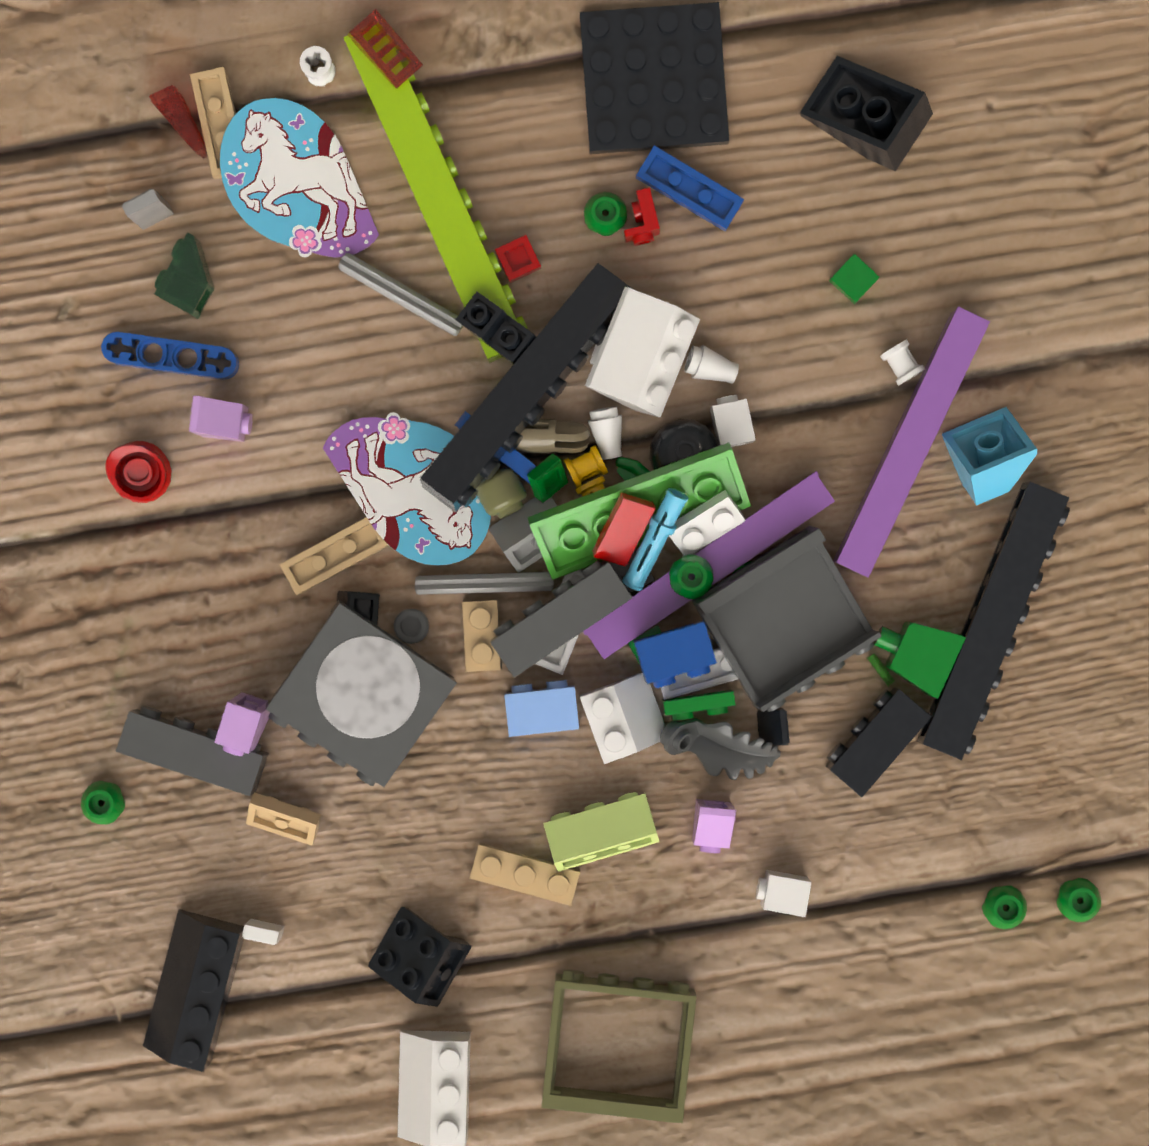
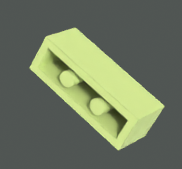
[543,792,659,872]

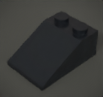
[800,56,933,171]

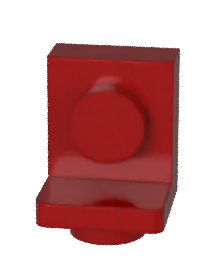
[624,187,660,246]

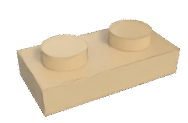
[462,600,501,672]
[246,792,321,846]

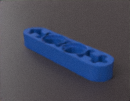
[101,332,239,380]

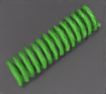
[866,653,895,687]

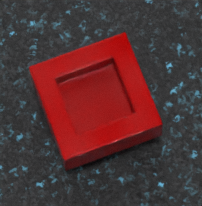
[495,235,541,283]

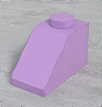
[189,396,253,442]
[214,692,270,756]
[692,799,736,853]

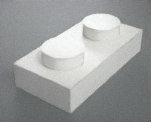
[669,490,746,555]

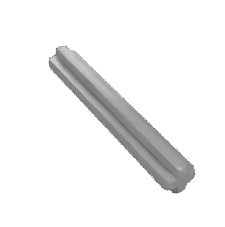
[338,253,463,336]
[415,572,554,595]

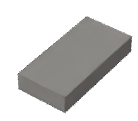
[121,189,174,230]

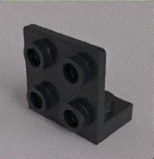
[368,907,472,1007]

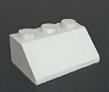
[585,287,700,417]
[398,1030,471,1146]

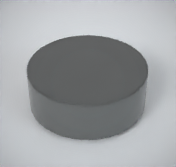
[394,609,430,644]

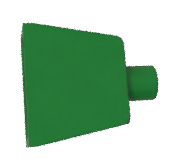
[874,622,966,699]

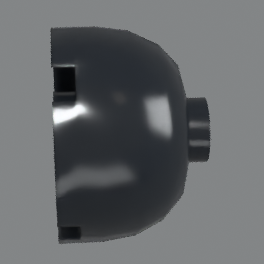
[649,419,718,470]

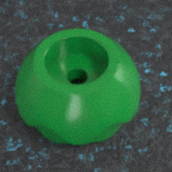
[584,192,627,236]
[669,554,714,599]
[81,781,125,825]
[1057,878,1101,922]
[982,885,1027,929]

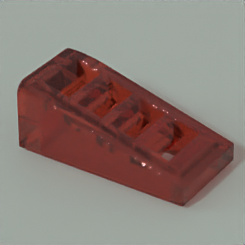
[348,9,423,89]
[149,85,208,159]

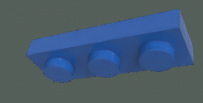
[636,145,744,232]

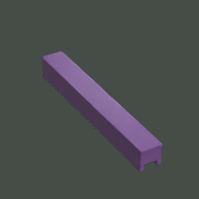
[833,307,990,578]
[583,471,835,659]

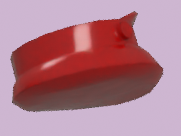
[105,441,172,503]

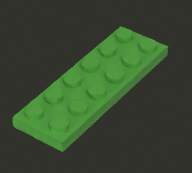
[527,442,751,580]

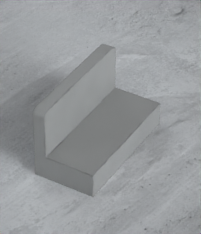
[489,497,557,573]

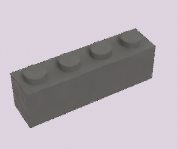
[490,560,633,678]
[116,706,269,796]

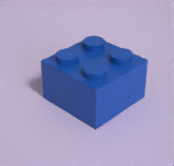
[633,621,717,688]

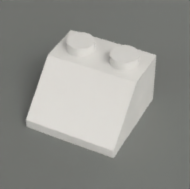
[580,673,666,764]

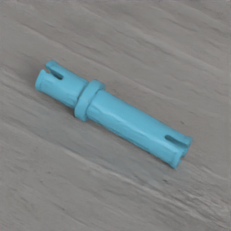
[622,488,688,591]

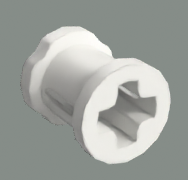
[300,46,336,86]
[880,339,925,386]

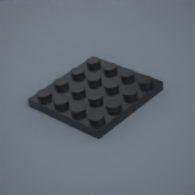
[580,2,729,155]

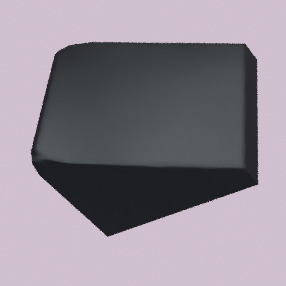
[337,591,380,625]
[756,707,790,745]

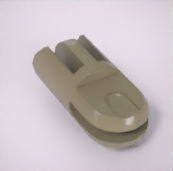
[515,419,590,454]

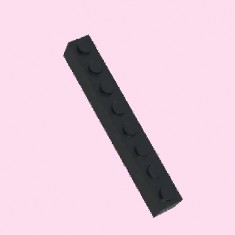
[420,263,631,513]
[917,481,1070,760]

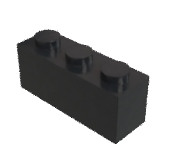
[825,688,931,797]

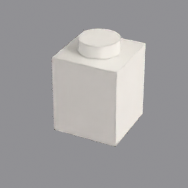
[710,395,755,447]
[756,870,812,917]

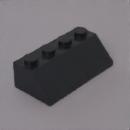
[143,909,244,1072]

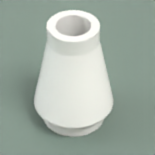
[684,345,739,384]
[588,407,622,460]

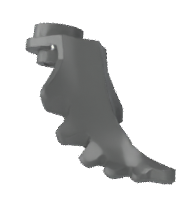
[660,718,781,780]

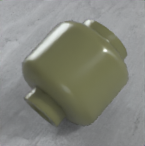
[476,468,527,519]

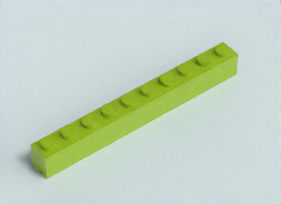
[343,20,528,363]

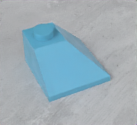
[942,407,1038,506]

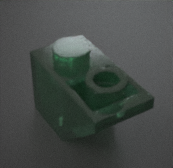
[154,232,215,319]

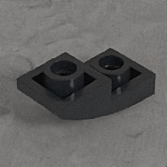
[455,292,536,365]

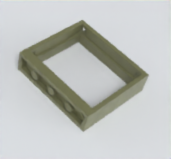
[541,970,697,1124]

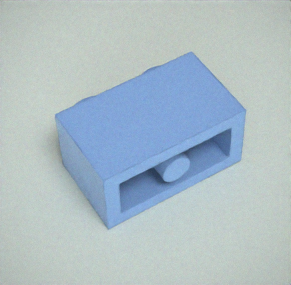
[504,680,579,737]

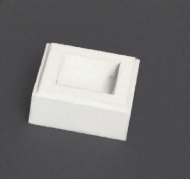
[242,919,284,945]

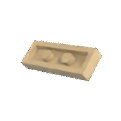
[190,67,236,179]
[279,517,389,595]
[469,843,580,906]

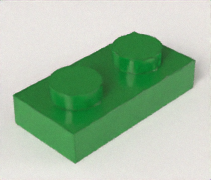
[662,690,736,721]

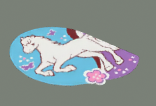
[220,98,379,258]
[323,412,491,565]

